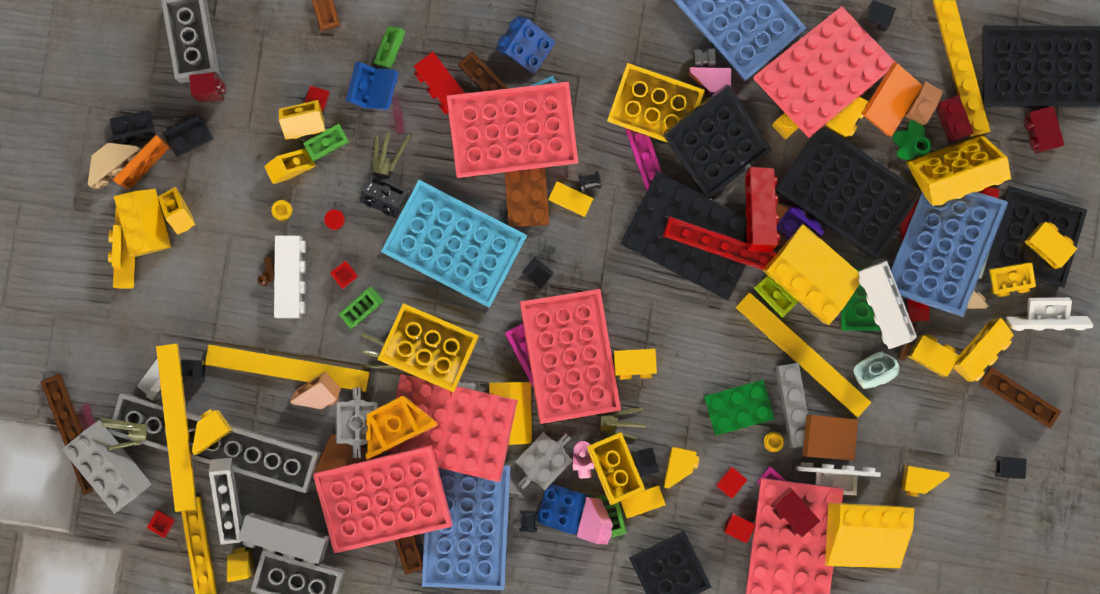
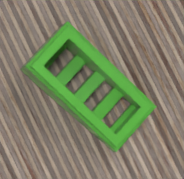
[338,287,384,330]
[597,494,627,538]

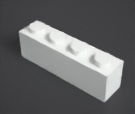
[274,236,306,319]
[858,261,917,349]

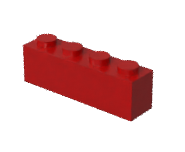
[414,52,465,115]
[745,167,780,252]

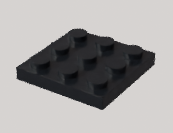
[629,530,711,594]

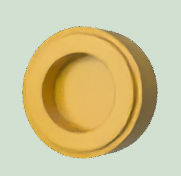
[271,200,293,221]

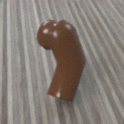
[257,256,275,286]

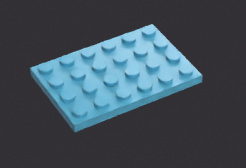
[381,180,527,308]

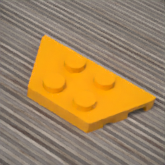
[366,396,438,460]

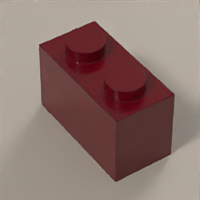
[189,72,226,102]
[936,95,974,144]
[1023,106,1065,154]
[772,487,820,538]

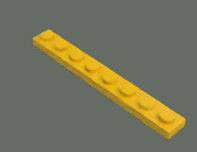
[932,0,990,138]

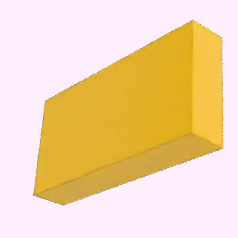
[548,181,594,217]
[621,485,666,518]

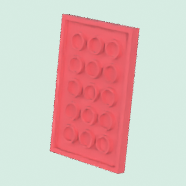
[753,6,896,138]
[446,82,578,178]
[519,289,621,424]
[387,374,518,482]
[313,445,453,553]
[745,478,844,594]

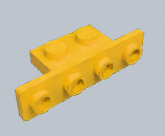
[108,207,135,289]

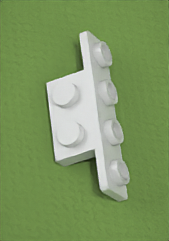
[1006,298,1093,331]
[795,462,881,495]

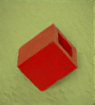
[714,466,747,499]
[723,513,756,543]

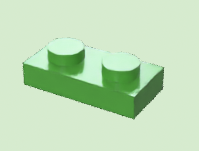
[373,26,406,69]
[303,124,349,161]

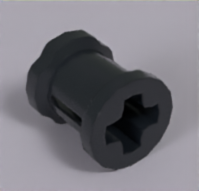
[578,171,602,193]
[519,510,538,532]

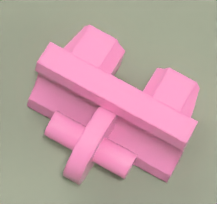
[573,441,594,478]

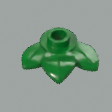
[892,120,931,160]

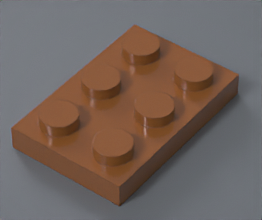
[505,167,550,228]

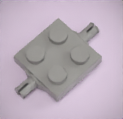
[335,388,378,458]
[516,432,573,490]

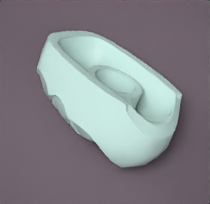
[854,351,900,389]

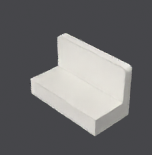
[138,359,162,401]

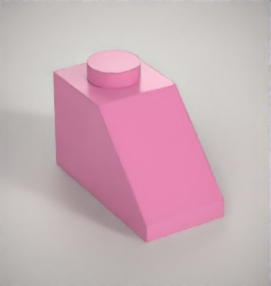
[689,67,731,96]
[577,497,613,544]

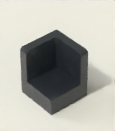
[866,0,896,31]
[522,257,554,288]
[181,359,206,381]
[633,448,659,476]
[995,456,1027,479]

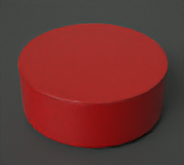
[324,209,345,230]

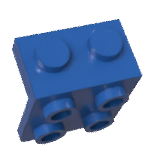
[495,16,555,73]
[345,62,398,110]
[537,484,593,535]

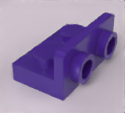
[777,207,824,240]

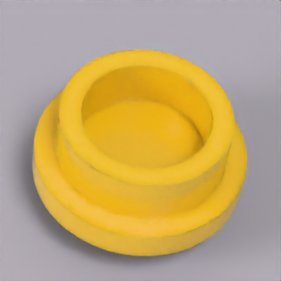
[763,432,784,452]

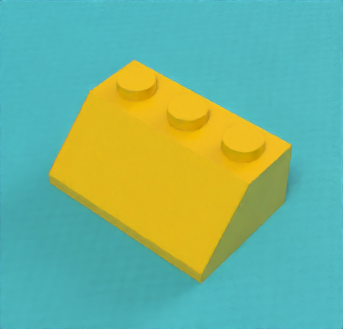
[114,189,172,258]
[953,318,1014,382]
[489,382,532,445]
[587,432,645,505]

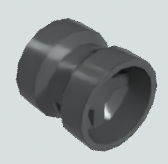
[693,49,716,68]

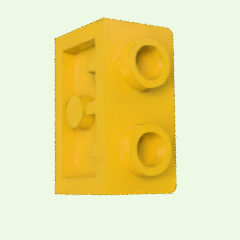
[989,262,1036,297]

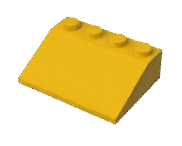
[607,63,705,143]
[906,135,1011,206]
[762,224,860,325]
[378,303,479,393]
[825,503,914,568]

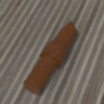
[897,324,917,361]

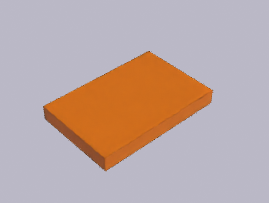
[862,63,923,137]
[113,135,170,190]

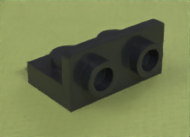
[110,110,156,145]
[163,114,214,157]
[360,173,409,218]

